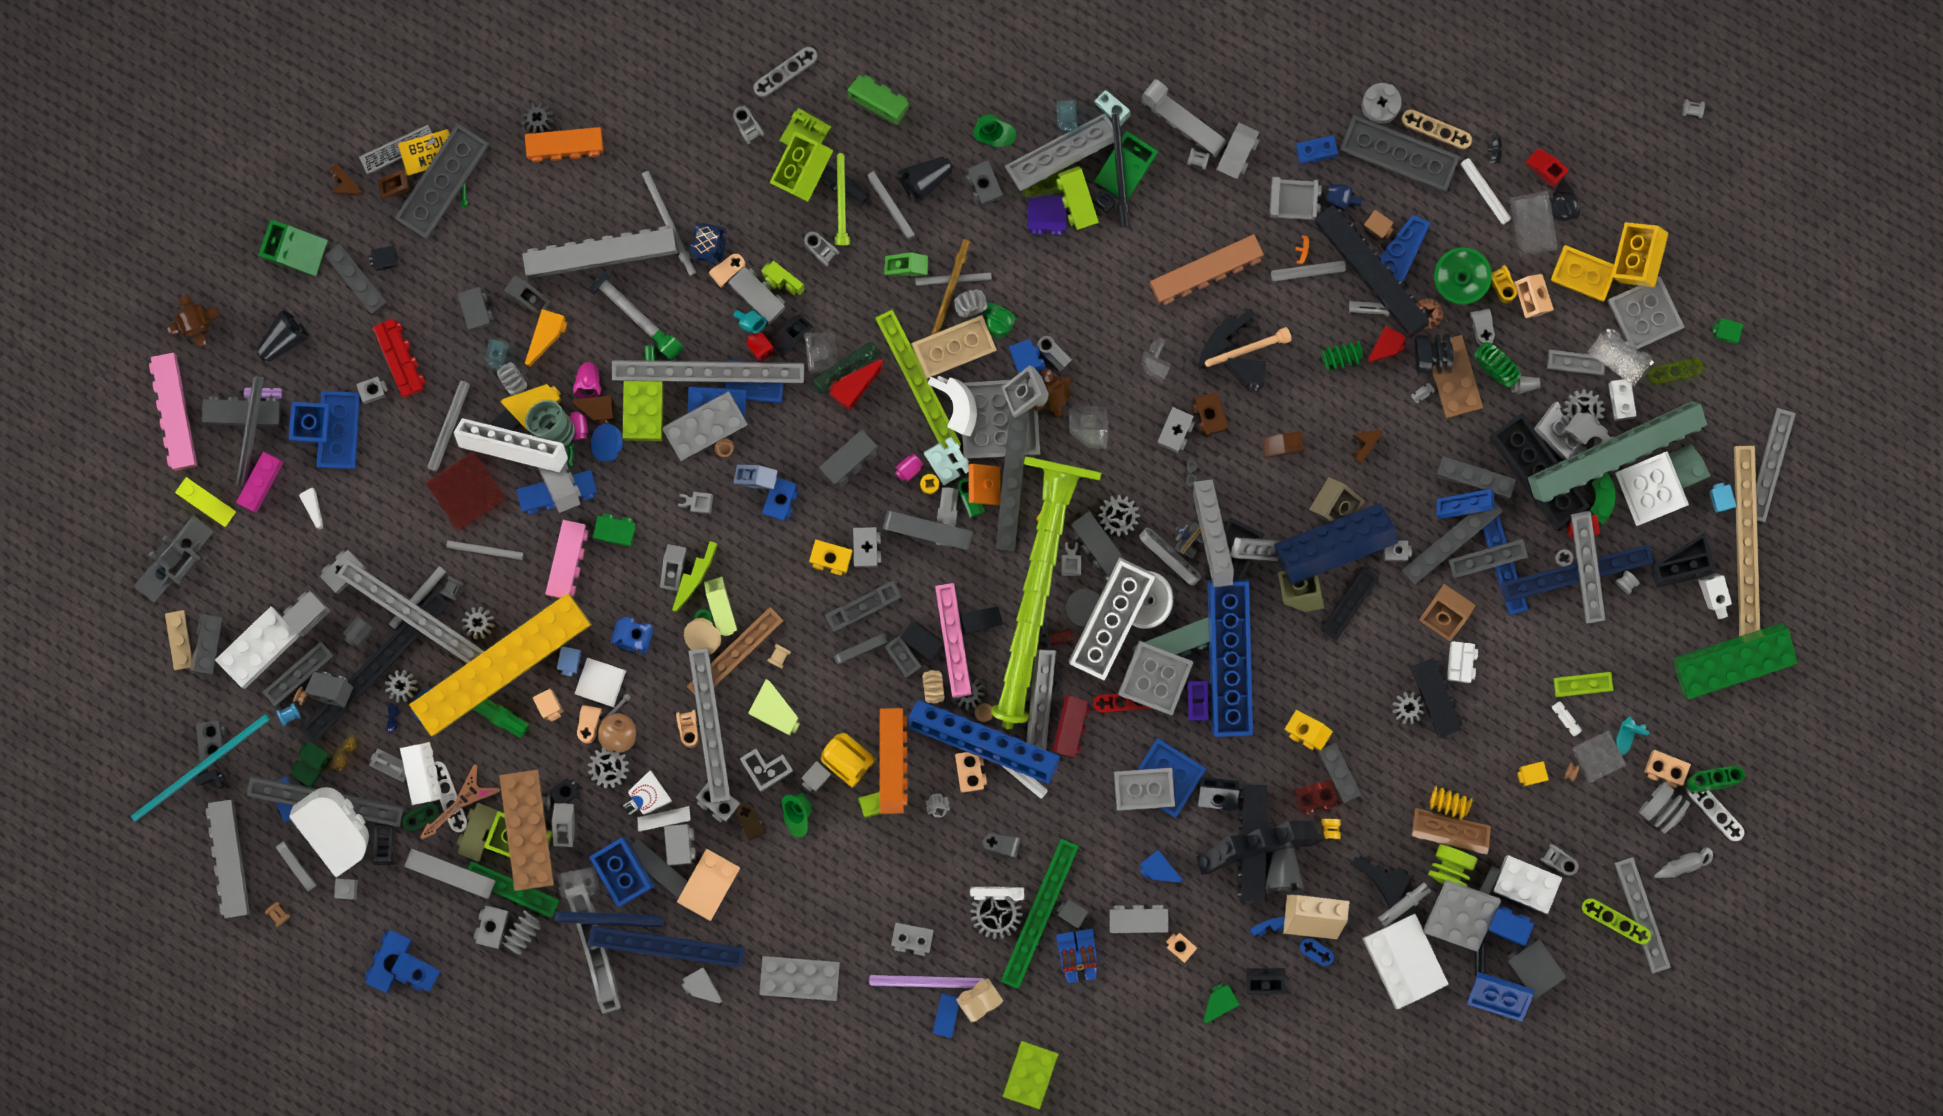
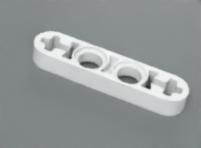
[434,761,468,833]
[1686,781,1744,841]

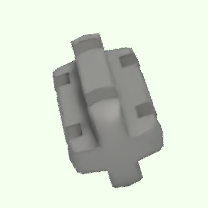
[1411,383,1434,403]

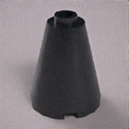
[898,157,953,204]
[256,310,309,362]

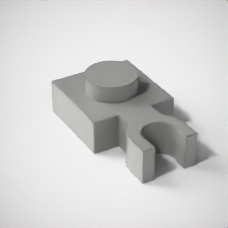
[678,492,713,514]
[1061,542,1081,576]

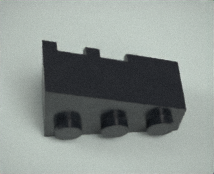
[1651,533,1715,588]

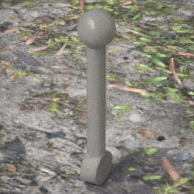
[600,694,631,723]

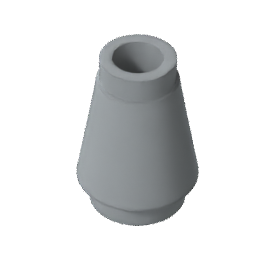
[1511,376,1540,394]

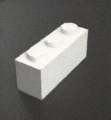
[400,742,442,805]

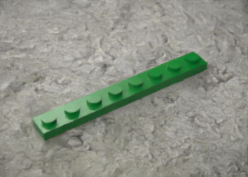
[1001,839,1079,989]

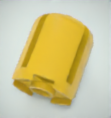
[821,733,876,787]

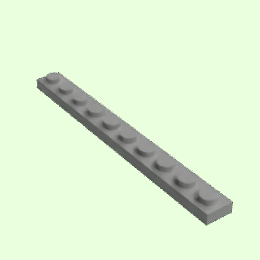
[612,360,804,383]
[337,559,485,663]

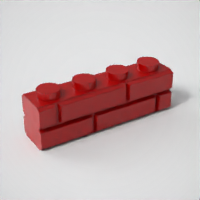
[372,318,426,399]

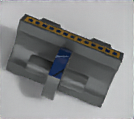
[1174,522,1204,558]

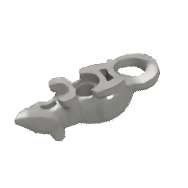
[1654,847,1713,878]

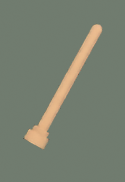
[1205,327,1292,367]

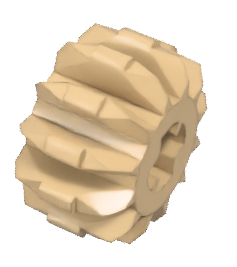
[922,670,945,703]

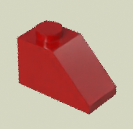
[1367,326,1407,363]
[745,331,775,362]

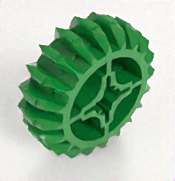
[1474,342,1521,388]

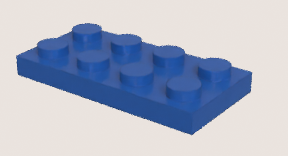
[316,391,360,469]

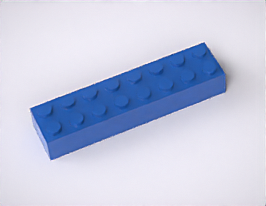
[1207,579,1253,737]

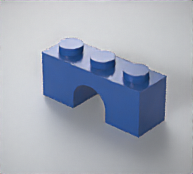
[364,930,413,993]

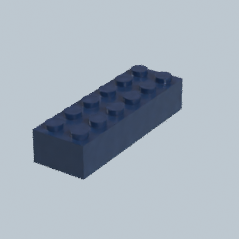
[1274,503,1398,585]

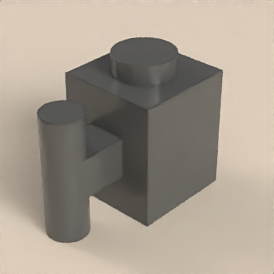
[343,616,375,647]

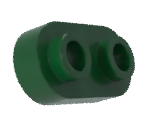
[403,803,440,832]

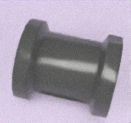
[440,576,463,601]

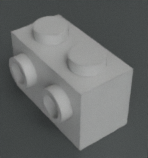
[891,923,934,956]

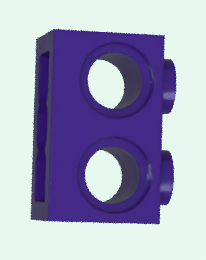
[1187,681,1208,721]

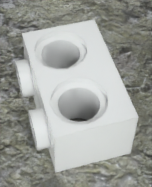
[1608,378,1636,421]

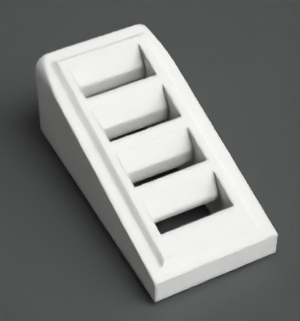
[299,488,323,530]

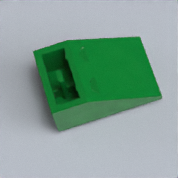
[1094,131,1158,200]
[258,220,328,276]

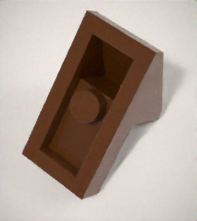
[330,163,363,196]
[1352,429,1383,465]

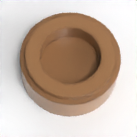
[975,703,993,723]

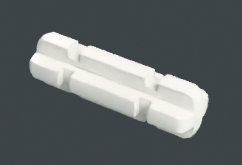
[1552,702,1582,736]

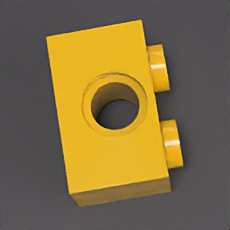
[809,539,853,576]
[1284,710,1333,751]

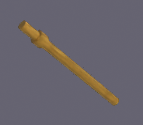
[931,239,970,335]

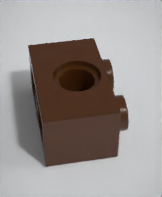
[1192,392,1228,436]

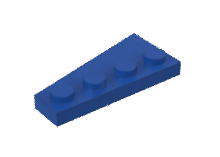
[1380,215,1430,283]

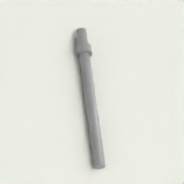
[642,171,696,276]

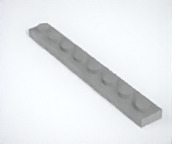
[689,648,731,804]

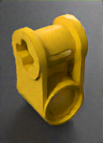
[1491,265,1517,303]

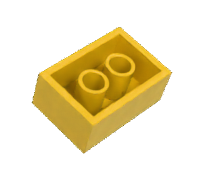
[1611,222,1668,287]

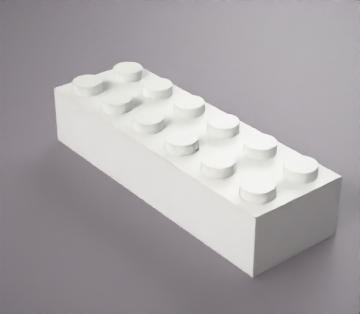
[1069,557,1155,680]

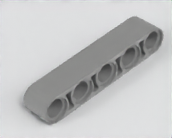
[404,848,495,899]

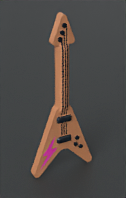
[420,765,500,839]

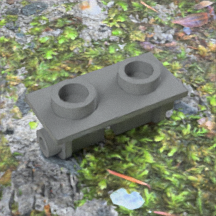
[369,749,406,783]

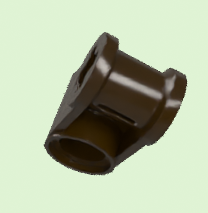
[737,803,767,841]

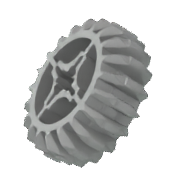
[970,896,1022,939]

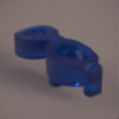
[386,703,399,732]

